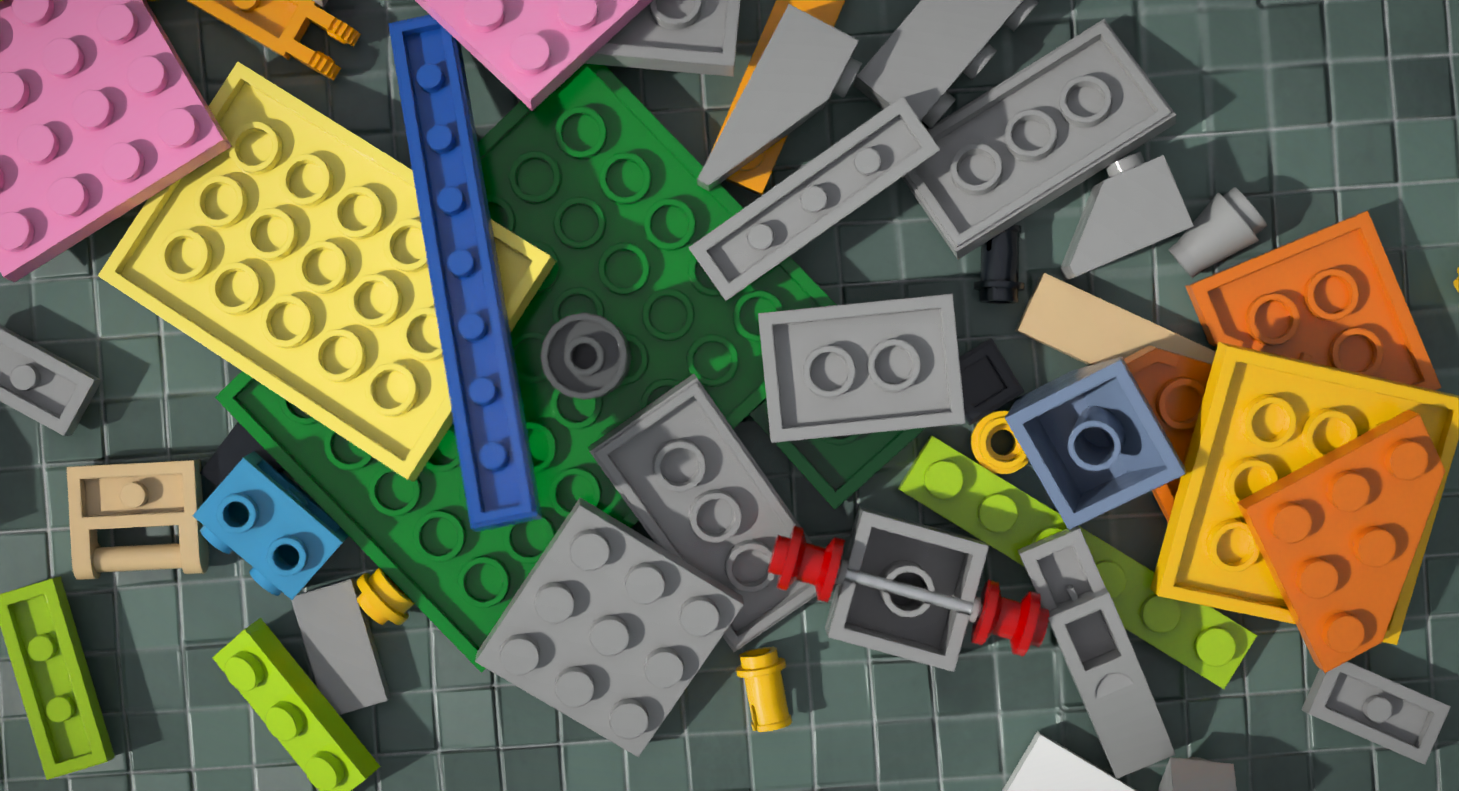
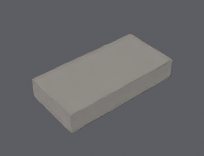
[291,577,391,715]

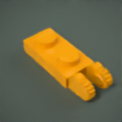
[186,0,361,81]

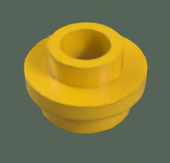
[971,411,1029,474]
[356,568,414,626]

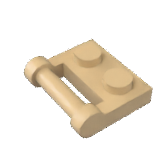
[67,459,209,580]

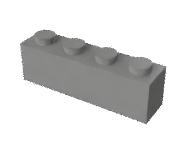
[853,0,1039,129]

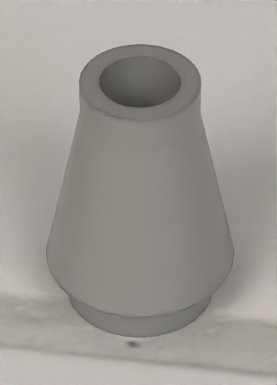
[1168,187,1268,278]

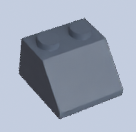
[1005,357,1186,530]

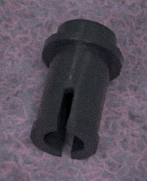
[974,224,1025,304]

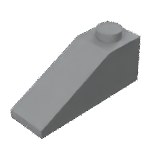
[697,4,862,191]

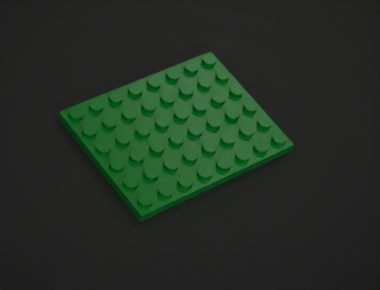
[215,63,837,673]

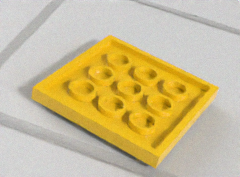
[1150,342,1459,645]

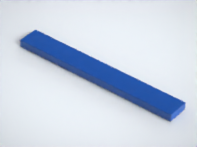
[388,14,542,532]

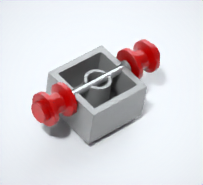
[768,506,1049,672]

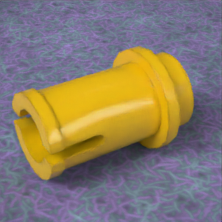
[736,647,792,732]

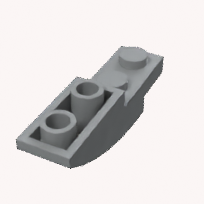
[1018,526,1176,779]

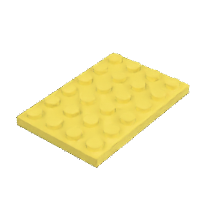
[98,62,556,482]

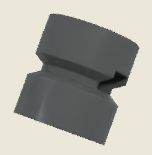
[541,313,632,400]

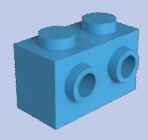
[192,451,348,600]

